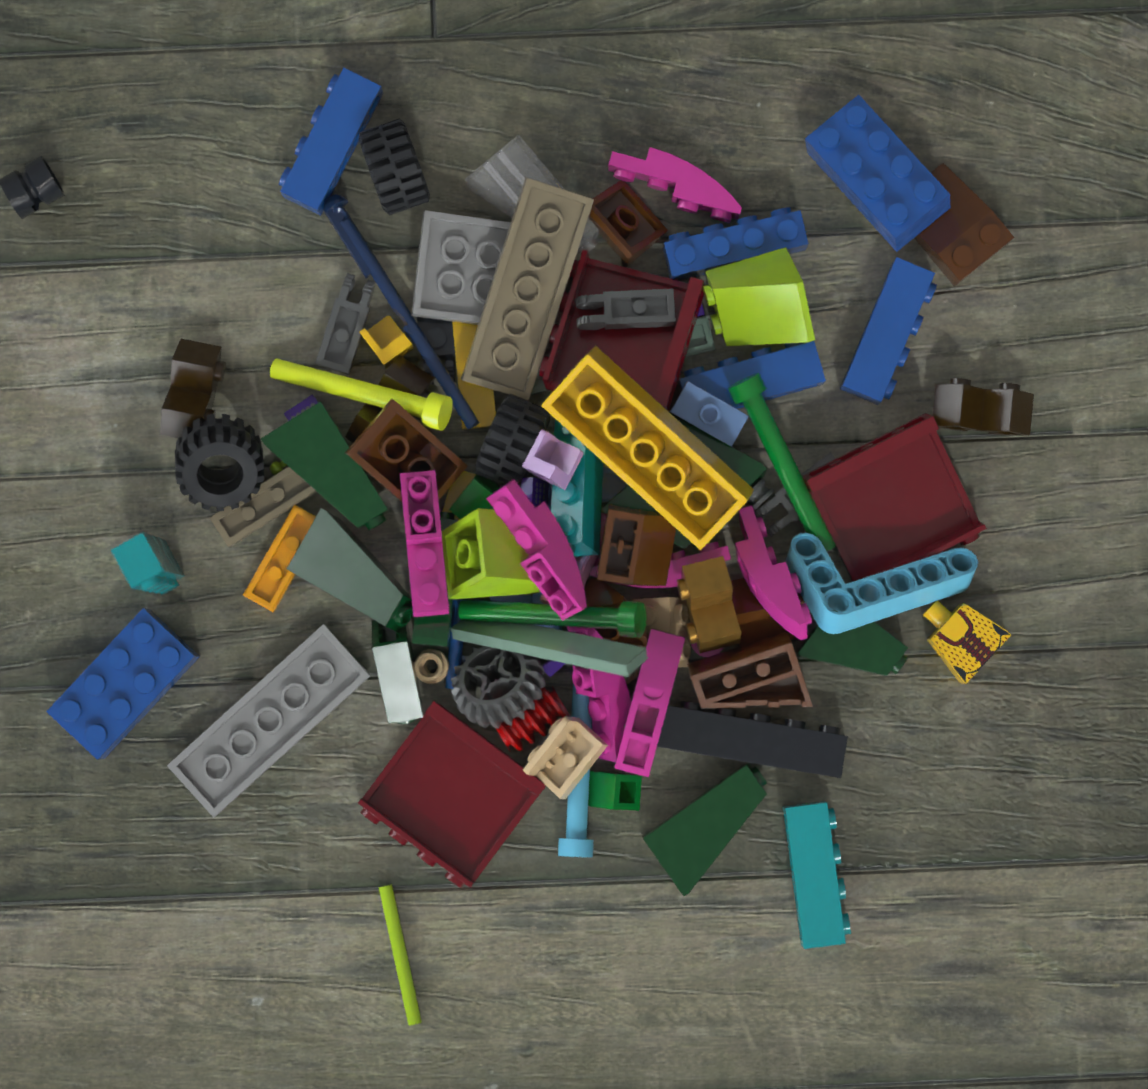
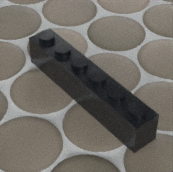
[657,701,848,778]

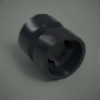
[0,156,65,219]

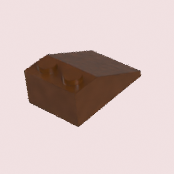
[915,163,1014,287]
[345,399,468,502]

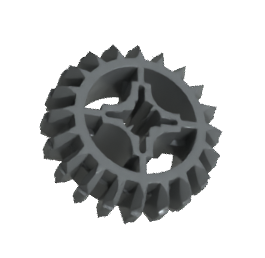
[451,646,546,729]

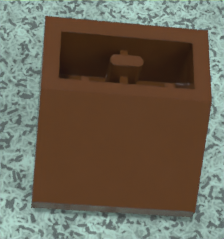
[596,504,676,586]

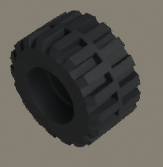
[359,118,430,216]
[476,394,550,487]
[175,414,264,511]

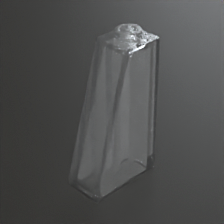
[465,134,599,255]

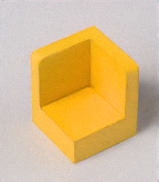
[359,316,414,369]

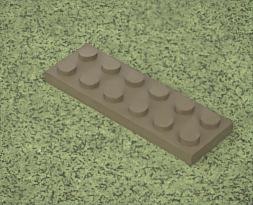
[461,177,594,401]

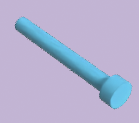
[558,684,594,858]

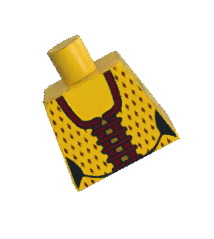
[922,601,1011,684]

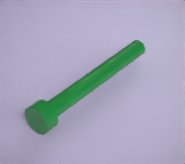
[727,373,836,551]
[458,599,647,638]

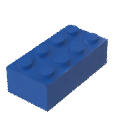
[805,95,951,252]
[46,608,200,760]

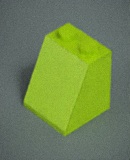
[703,247,815,346]
[441,508,541,599]

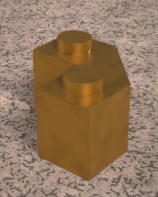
[677,556,741,654]

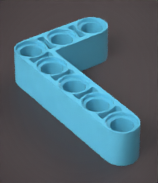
[785,533,978,634]

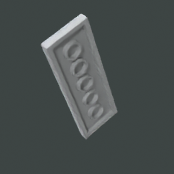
[167,624,371,818]

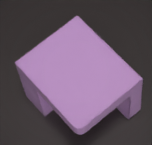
[522,430,584,490]

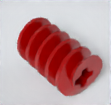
[495,686,571,753]

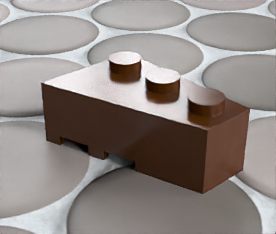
[687,631,813,708]

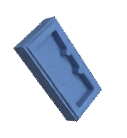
[670,381,749,447]

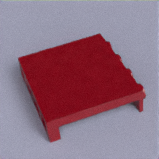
[539,250,705,412]
[802,413,987,582]
[358,701,546,888]

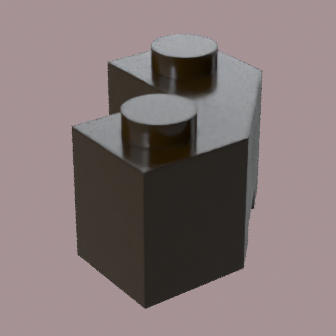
[160,338,226,438]
[345,355,434,443]
[932,378,1034,436]

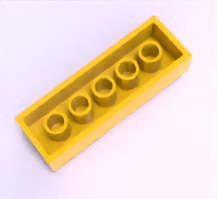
[541,346,754,550]

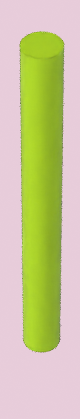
[378,884,422,1025]

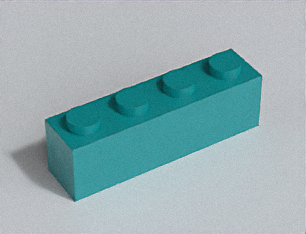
[551,419,603,557]
[111,532,185,595]
[783,801,851,949]

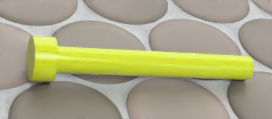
[270,358,453,431]

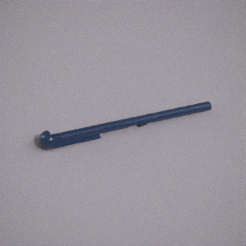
[323,194,479,430]

